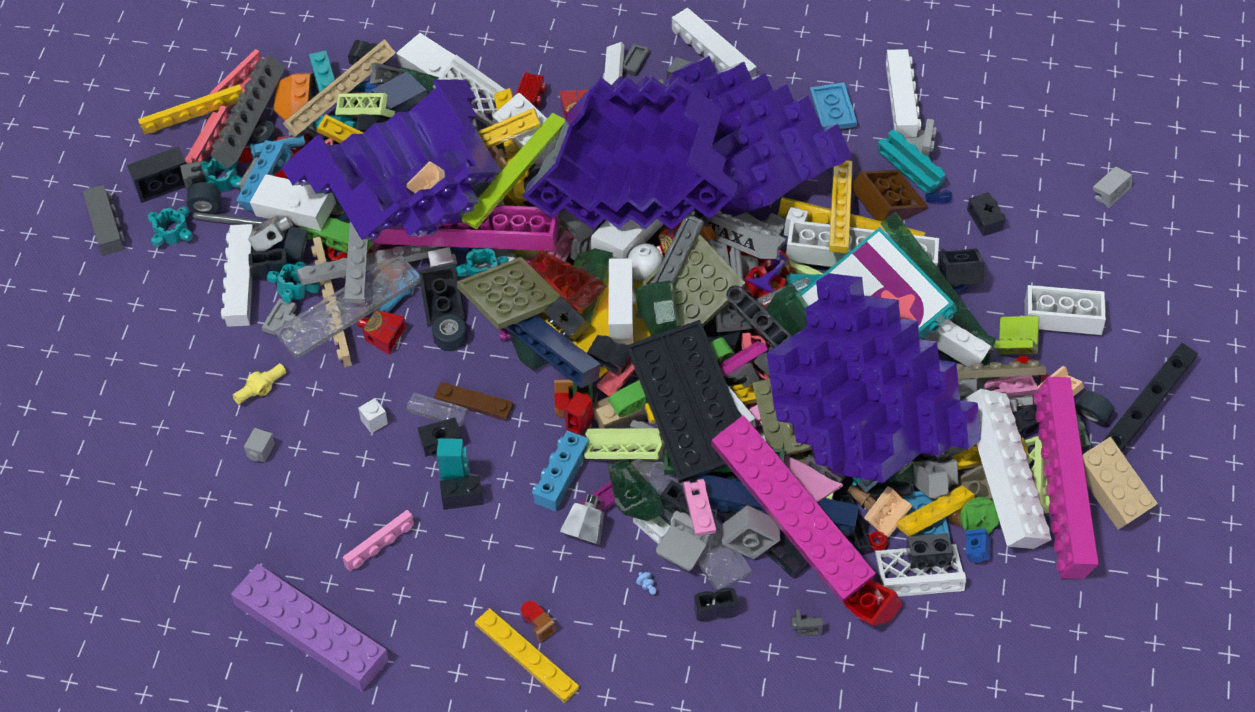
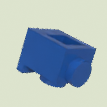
[965,529,991,562]

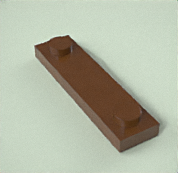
[434,382,513,421]

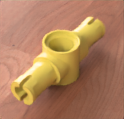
[232,363,286,405]

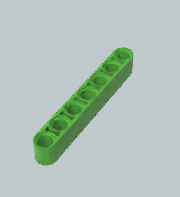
[608,338,735,417]

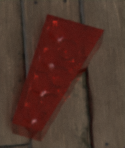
[528,250,607,314]

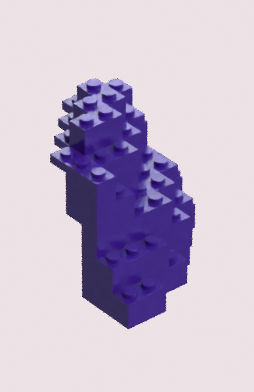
[672,56,852,217]
[523,75,737,230]
[282,79,501,240]
[767,273,981,482]

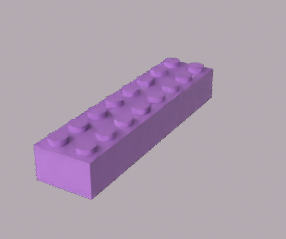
[231,564,389,692]

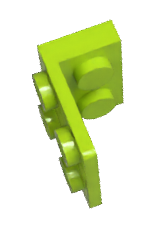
[994,316,1039,355]

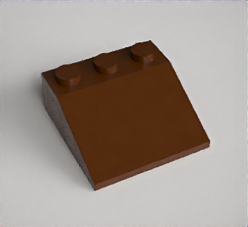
[851,170,928,224]

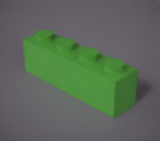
[299,217,373,254]

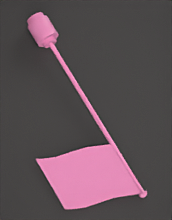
[785,454,843,503]

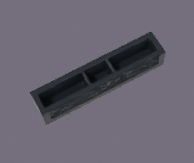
[838,493,871,555]

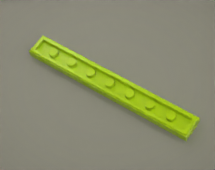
[461,113,565,229]

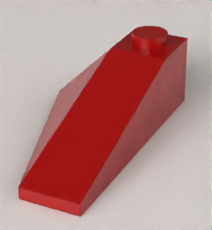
[819,577,902,626]

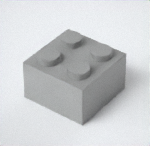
[722,505,780,559]

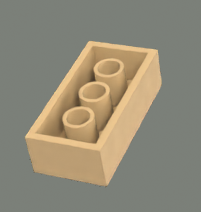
[1082,437,1158,530]

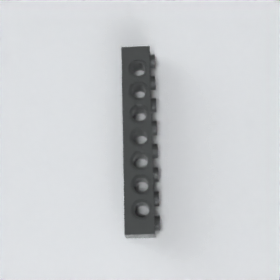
[211,55,285,169]

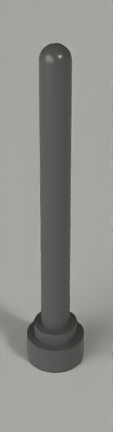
[193,212,269,227]

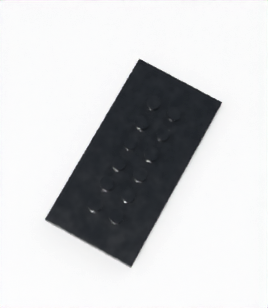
[626,320,740,484]

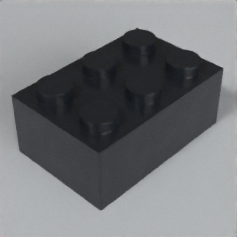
[127,147,187,203]

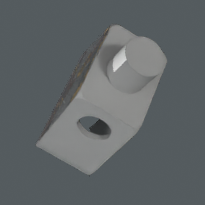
[248,216,293,251]

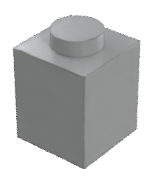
[244,428,275,463]

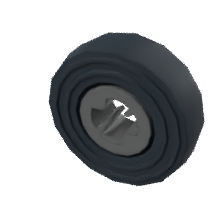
[247,120,277,145]

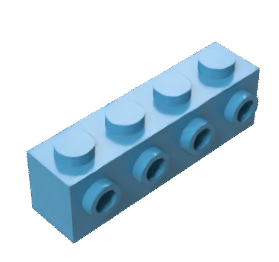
[236,141,293,212]
[532,431,589,511]

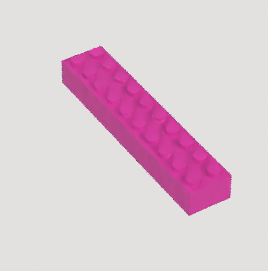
[372,206,561,251]
[1033,377,1098,579]
[711,415,875,603]

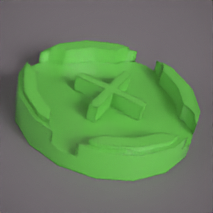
[960,497,999,534]

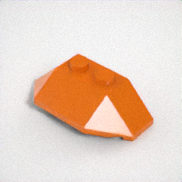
[274,73,314,121]

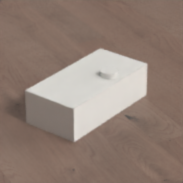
[396,33,457,90]
[250,174,336,231]
[591,219,663,260]
[609,258,637,344]
[1024,285,1106,335]

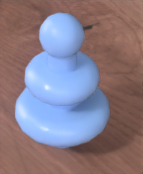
[636,572,657,595]

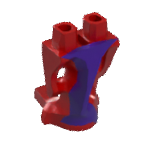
[744,250,794,308]

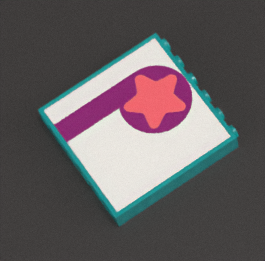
[791,227,957,340]

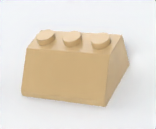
[592,397,648,429]

